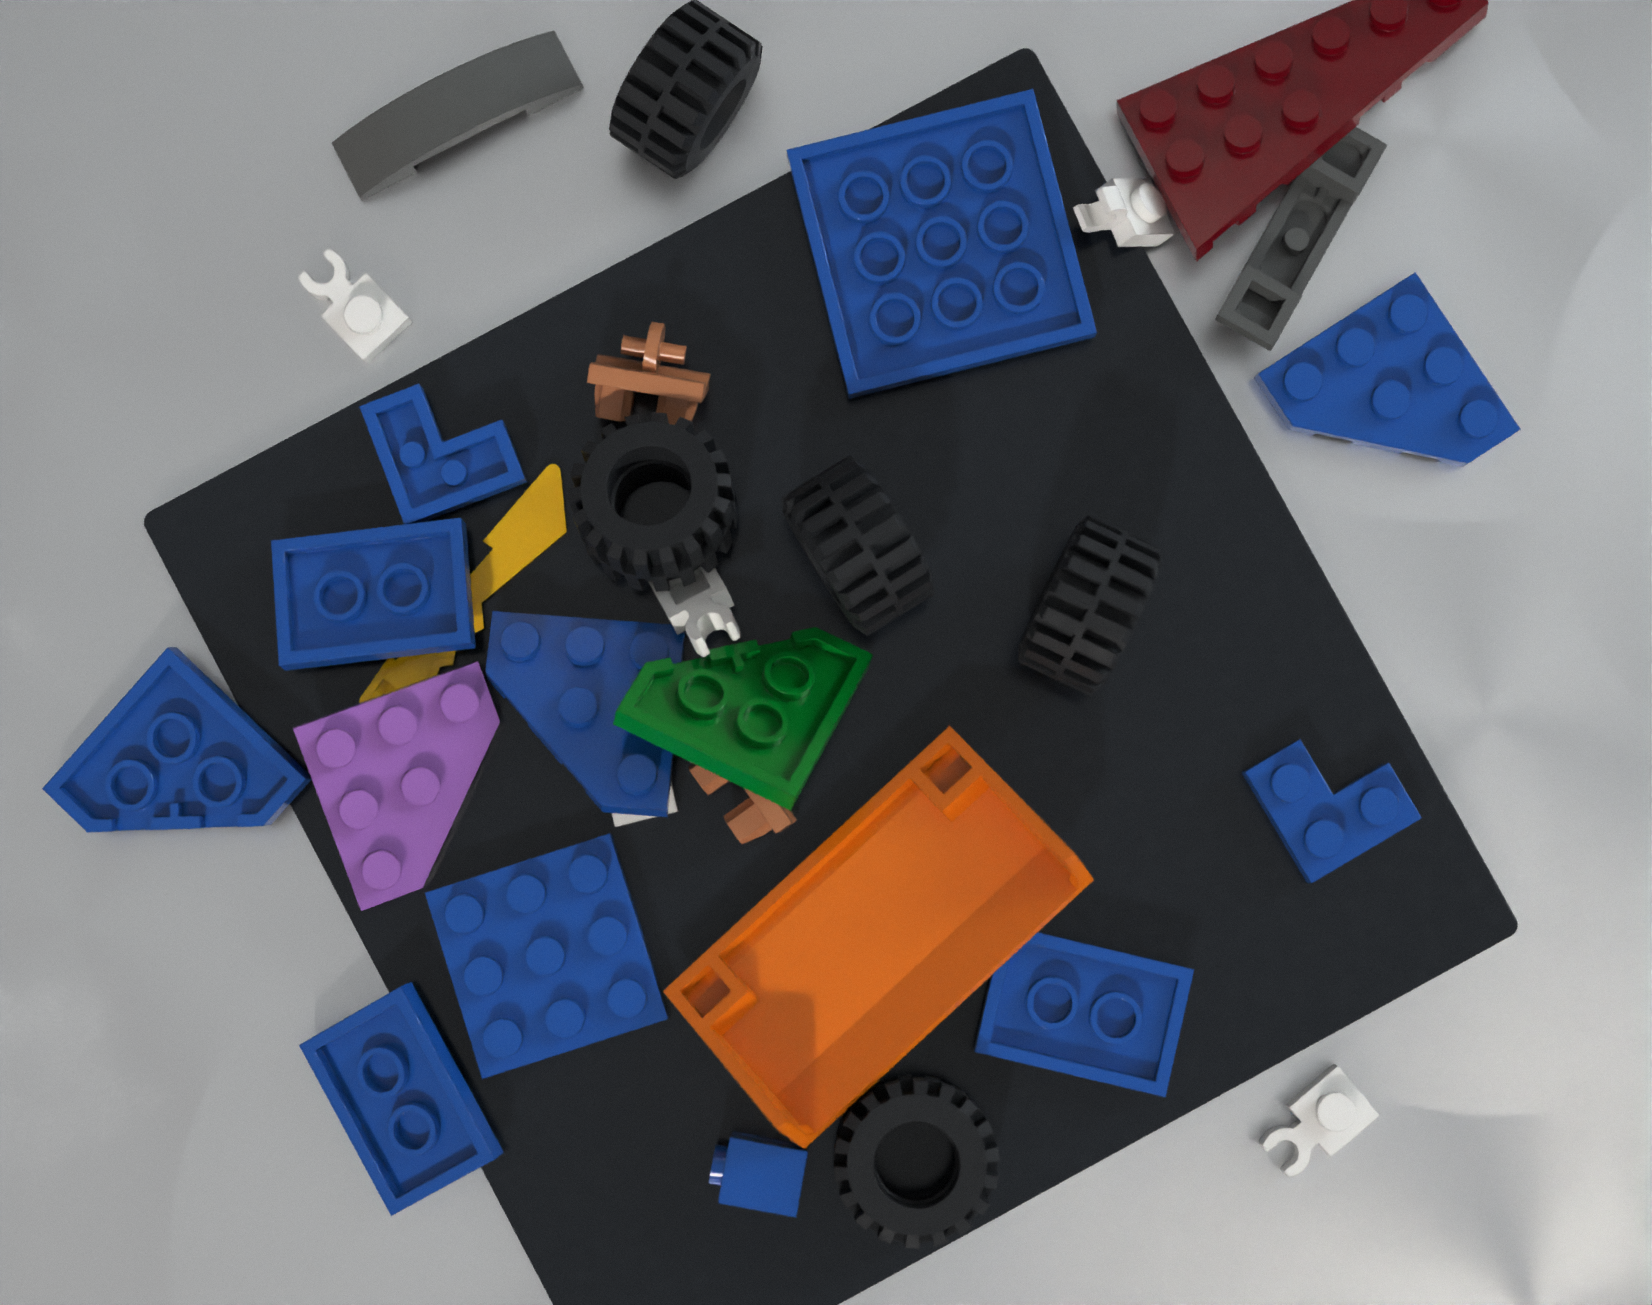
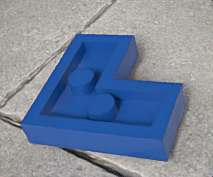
[359,384,527,524]
[1241,739,1422,883]

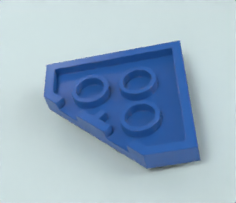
[1254,272,1521,467]
[485,611,685,817]
[42,647,312,833]

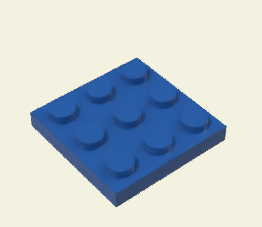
[425,833,670,1079]

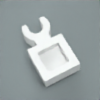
[299,249,413,365]
[648,567,741,657]
[1259,1064,1380,1177]

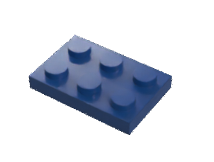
[271,518,476,671]
[973,932,1194,1097]
[299,982,504,1216]

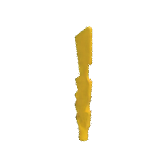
[359,464,567,703]

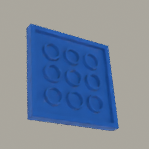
[786,89,1097,399]

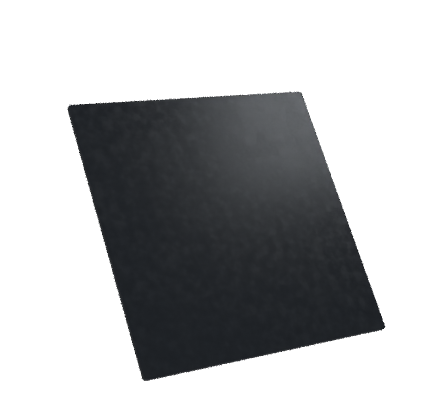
[144,48,1518,1305]

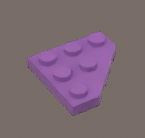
[293,661,500,911]

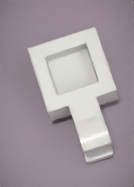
[1073,178,1175,247]

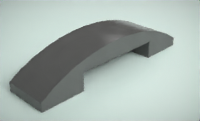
[332,31,584,201]
[1215,127,1387,351]

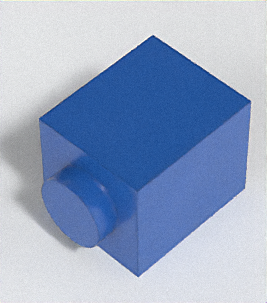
[709,1131,808,1217]

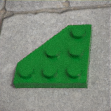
[613,627,873,811]

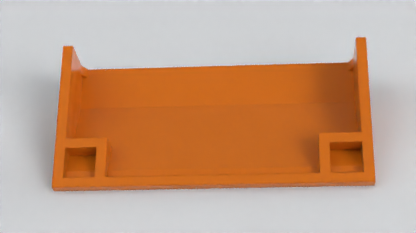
[663,726,1094,1149]

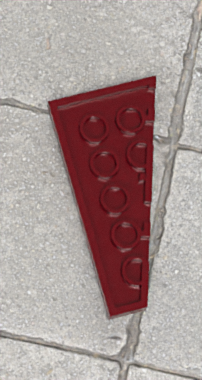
[1116,0,1489,262]

